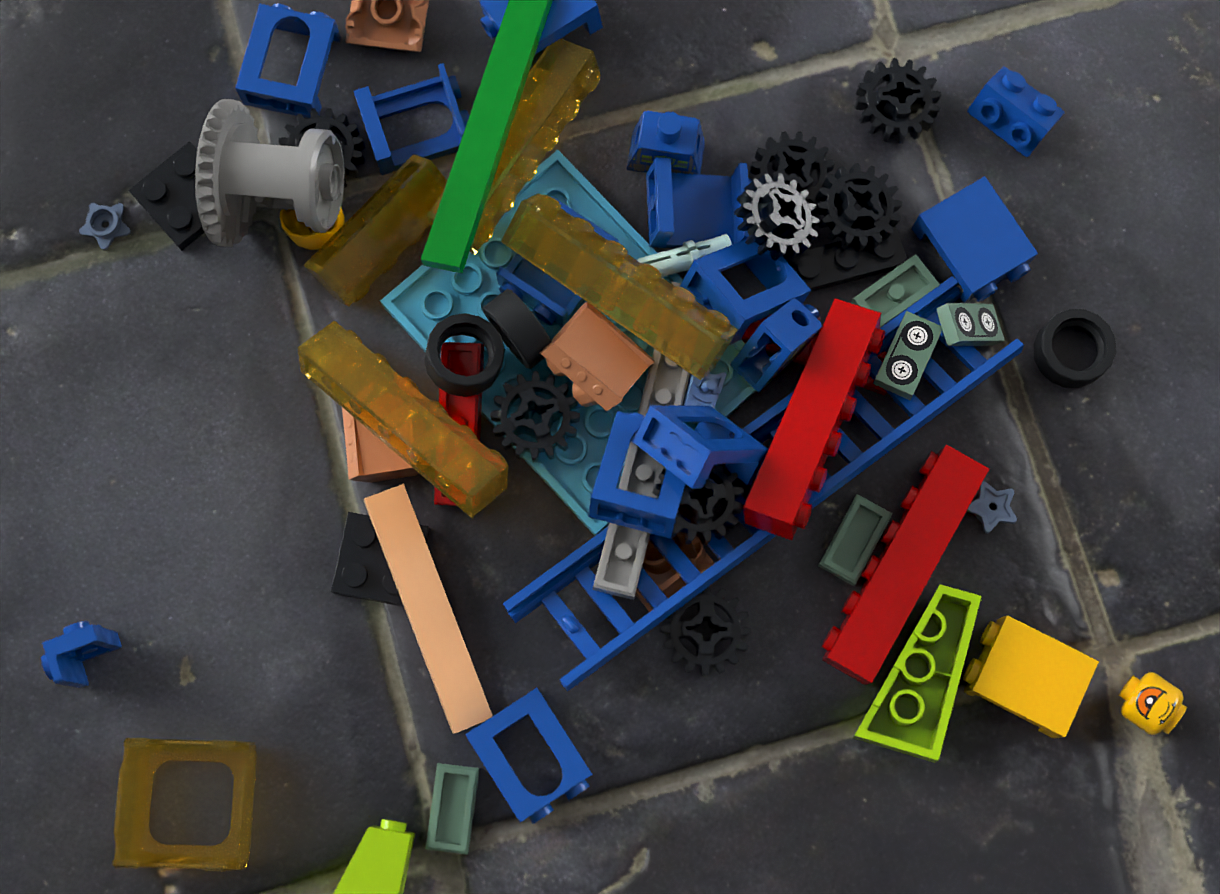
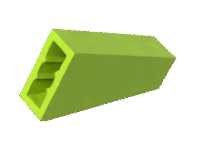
[334,819,416,894]

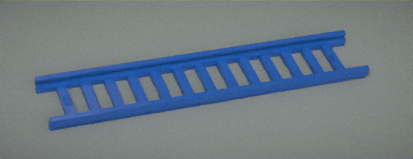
[502,276,1024,691]

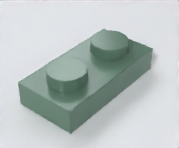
[851,254,940,328]

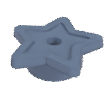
[79,203,131,250]
[967,481,1017,534]

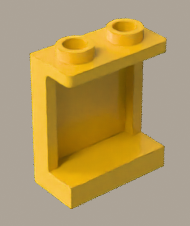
[963,615,1099,738]

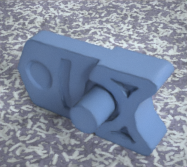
[682,362,726,424]

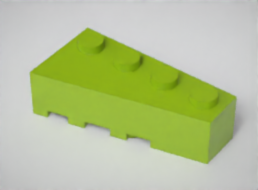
[853,584,982,763]

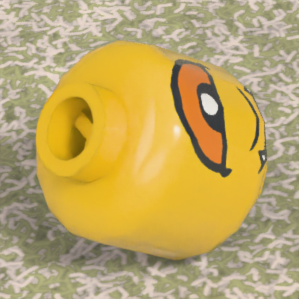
[1118,672,1187,735]

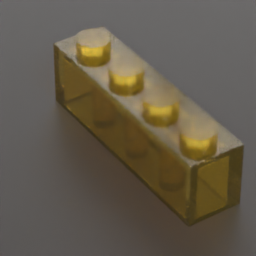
[303,154,447,307]

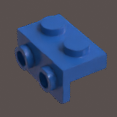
[968,66,1065,157]
[41,621,122,688]

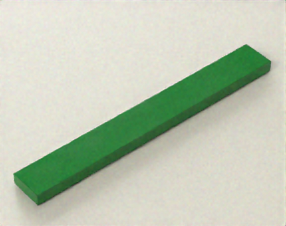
[421,0,553,273]

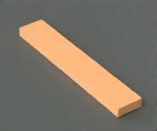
[363,484,493,734]

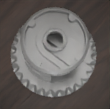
[195,99,344,247]

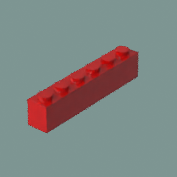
[744,298,885,541]
[821,444,989,685]

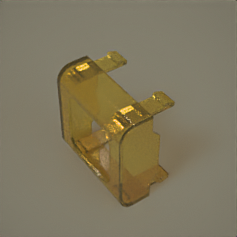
[113,738,257,871]

